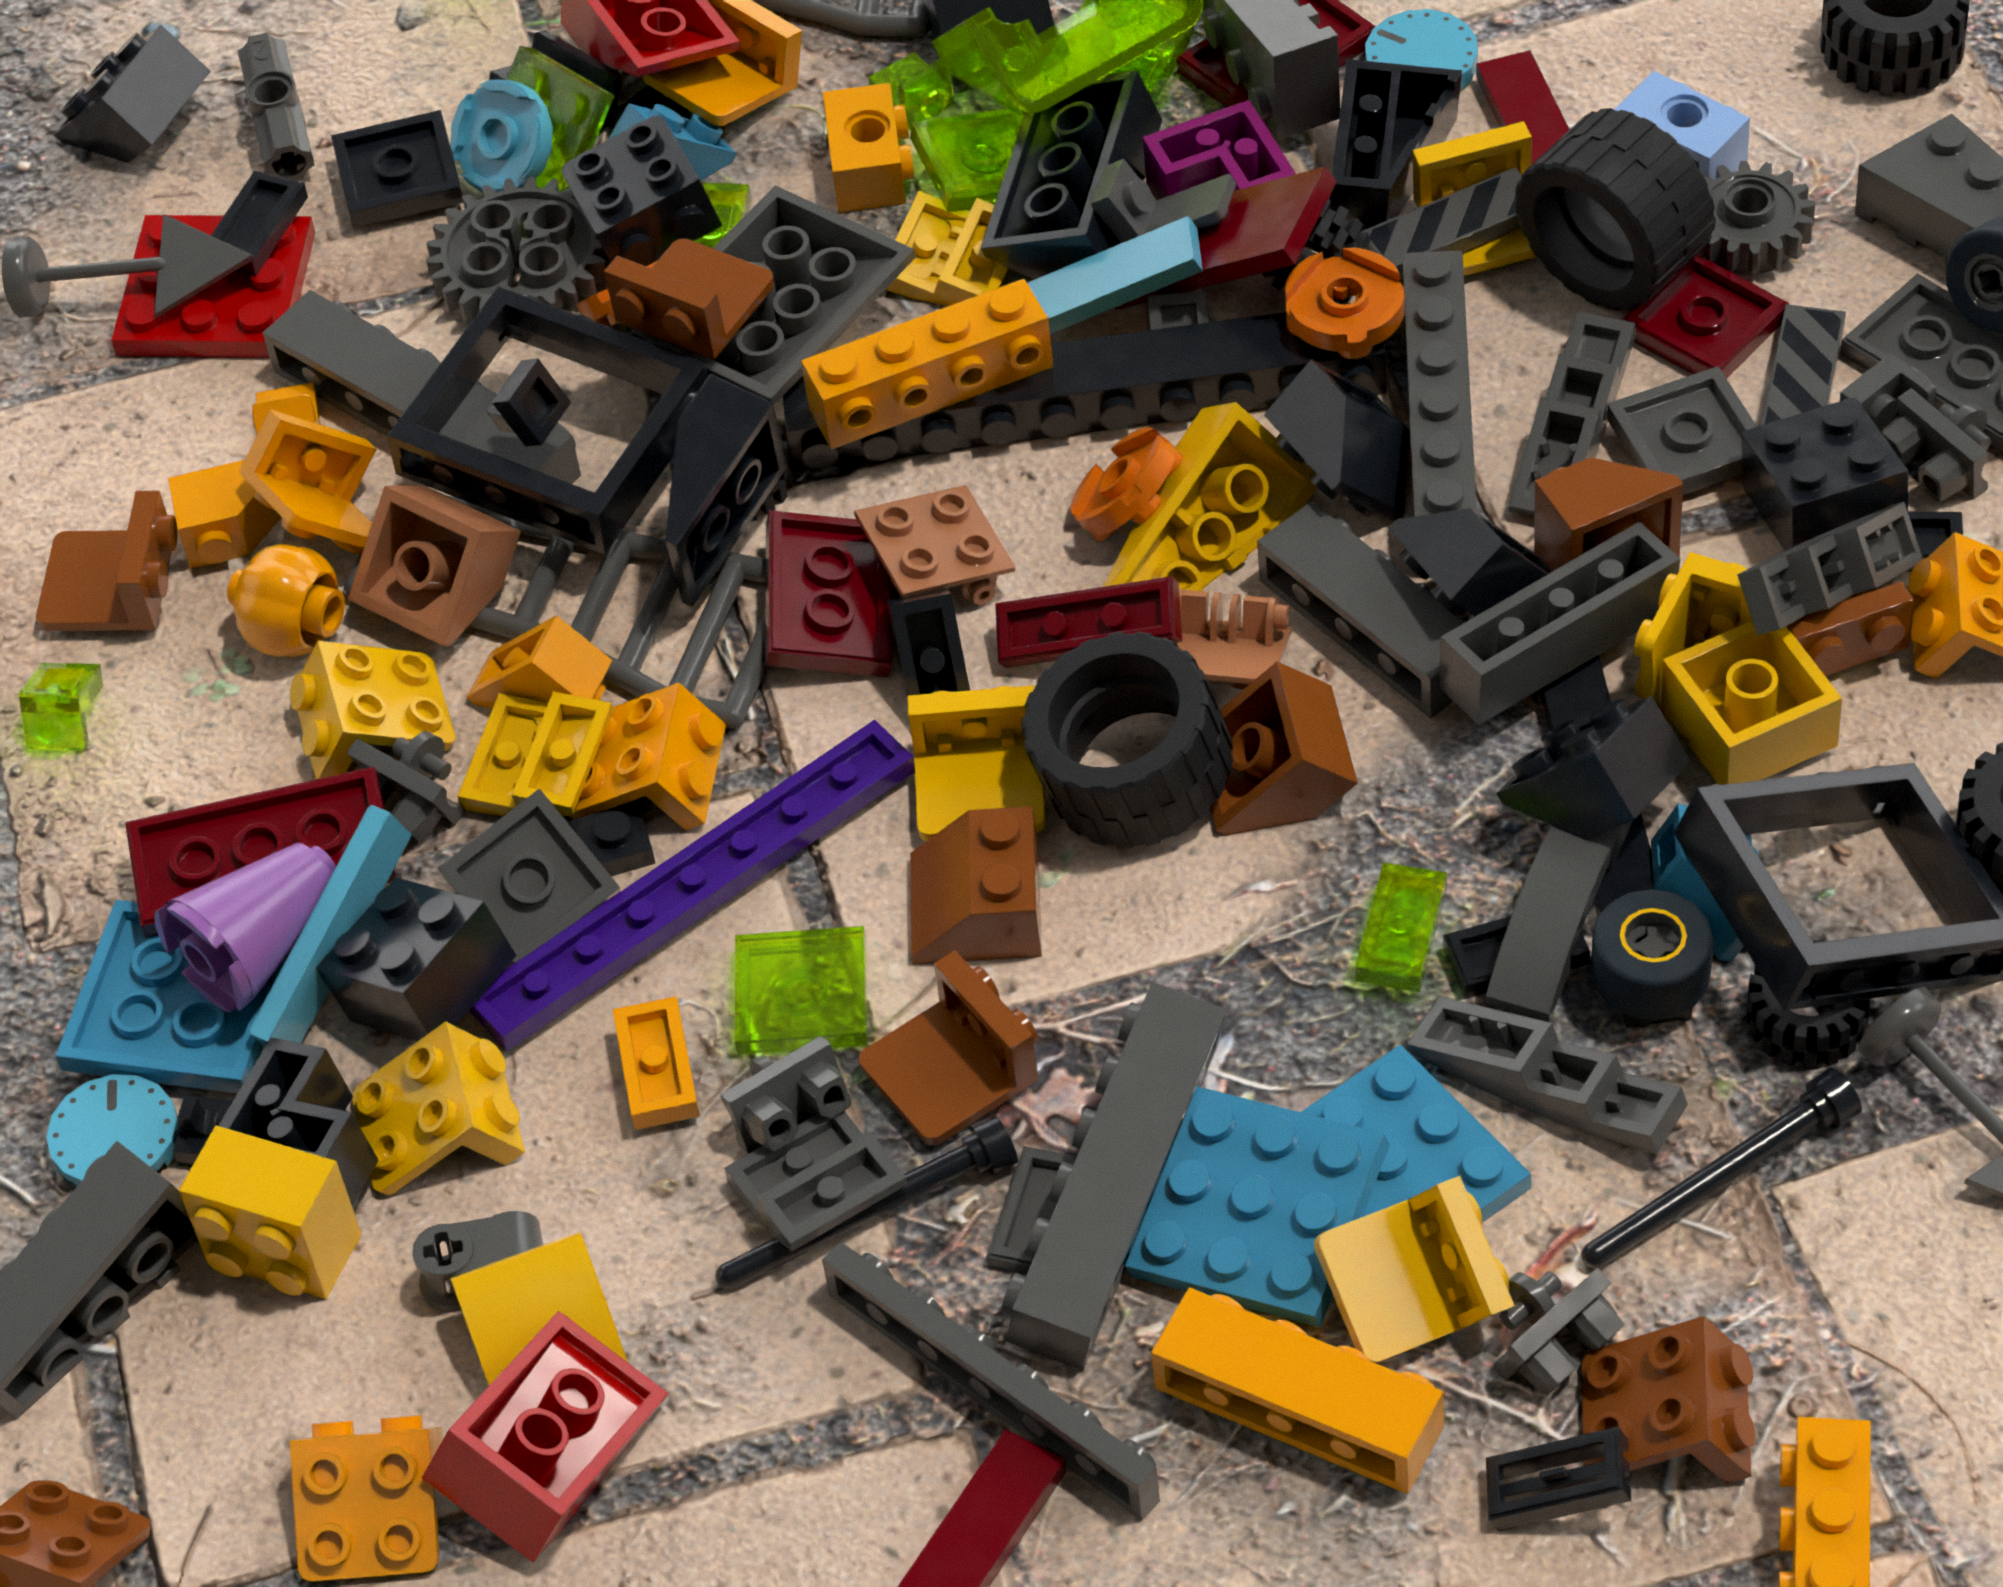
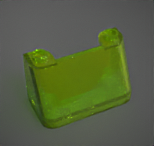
[931,0,1204,116]

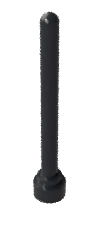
[1581,1068,1862,1269]
[715,1114,1018,1290]

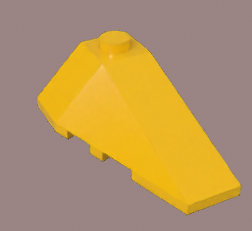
[1103,402,1317,591]

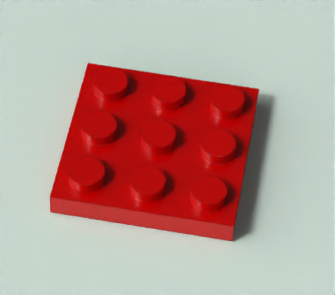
[111,215,316,358]

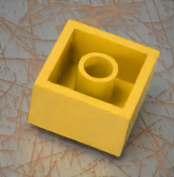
[1661,621,1842,785]
[179,1125,362,1300]

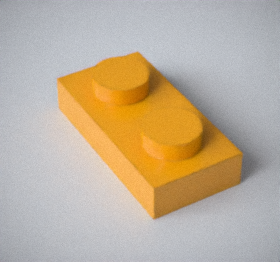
[612,996,700,1130]

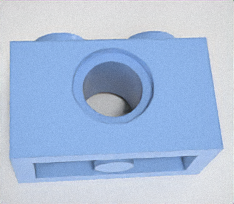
[1614,71,1750,180]

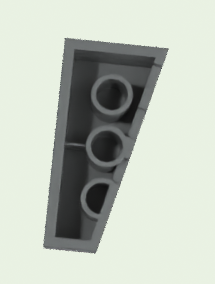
[1184,0,1340,140]
[1855,114,2003,265]
[0,1141,199,1419]

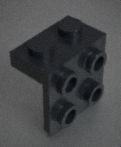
[561,116,723,266]

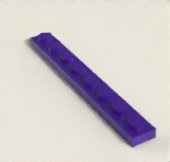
[469,719,915,1052]

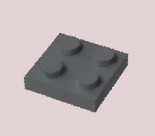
[1607,366,1757,495]
[438,788,620,964]

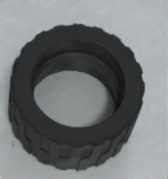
[1515,108,1716,310]
[1021,632,1233,848]

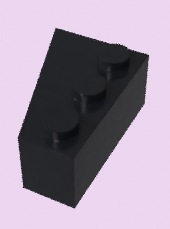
[1329,59,1462,233]

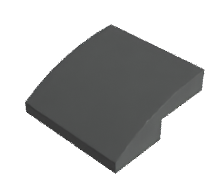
[724,1111,907,1251]

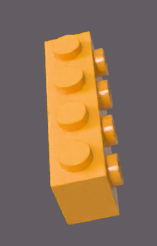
[801,279,1053,450]
[1151,1287,1444,1494]
[1778,1416,1871,1587]

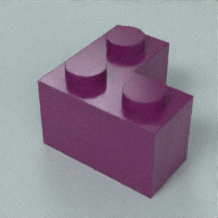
[1142,100,1296,200]

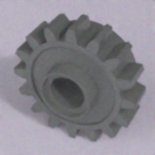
[1701,160,1815,274]

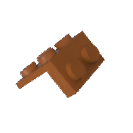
[604,239,774,359]
[36,490,178,631]
[1787,581,1914,676]
[859,950,1039,1145]
[1582,1316,1756,1484]
[0,1480,150,1587]

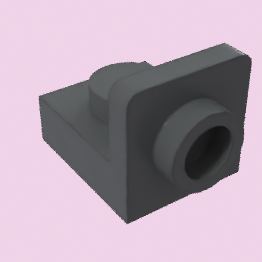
[1839,353,1936,430]

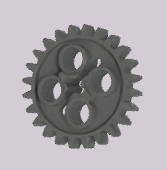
[426,176,611,323]

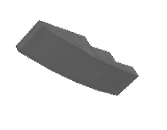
[1508,311,1636,516]
[1737,502,1923,636]
[1407,996,1688,1154]

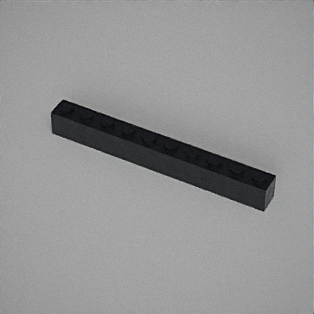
[783,312,1386,472]

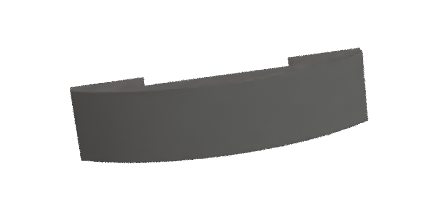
[1486,821,1632,1022]

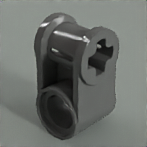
[412,1211,543,1311]

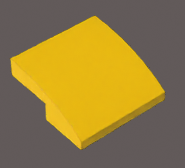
[885,191,1009,306]
[457,691,614,816]
[450,1232,628,1386]

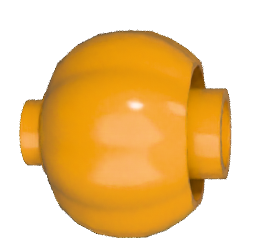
[227,544,345,658]

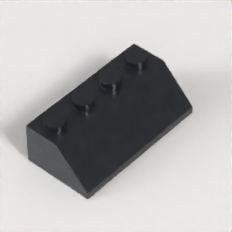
[980,70,1163,279]

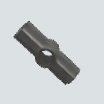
[237,33,315,181]

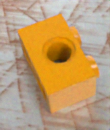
[823,83,915,213]

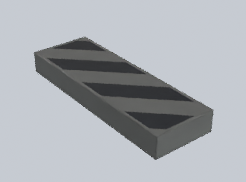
[1361,168,1522,279]
[1761,304,1846,426]

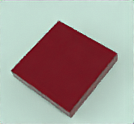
[1622,254,1789,379]

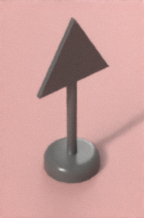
[1,214,255,318]
[1857,987,2003,1198]

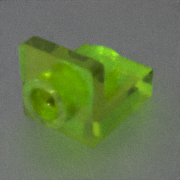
[868,52,954,130]
[18,663,103,751]

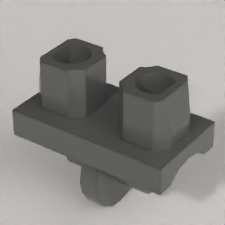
[1881,388,1991,502]
[346,731,465,843]
[720,1036,851,1154]
[1493,1268,1625,1396]

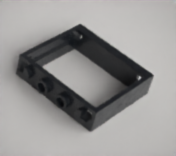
[387,286,708,555]
[1674,763,2003,1011]

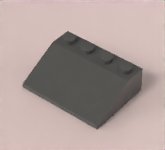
[630,185,916,405]

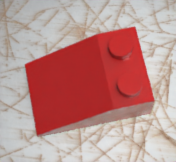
[560,0,740,77]
[422,1311,669,1563]

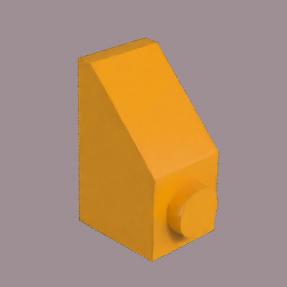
[168,460,282,569]
[466,615,612,709]

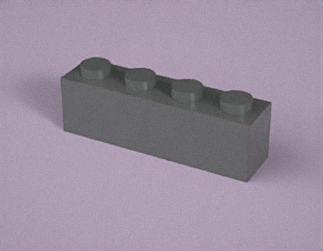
[1257,501,1470,719]
[1438,521,1681,725]

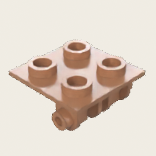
[854,485,1016,605]
[1177,589,1292,689]

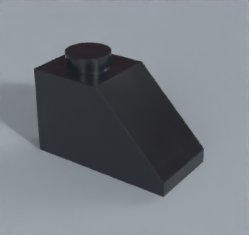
[885,588,970,703]

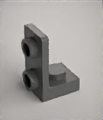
[1090,159,1237,243]

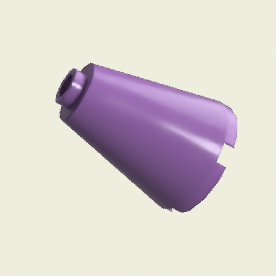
[155,843,336,1012]

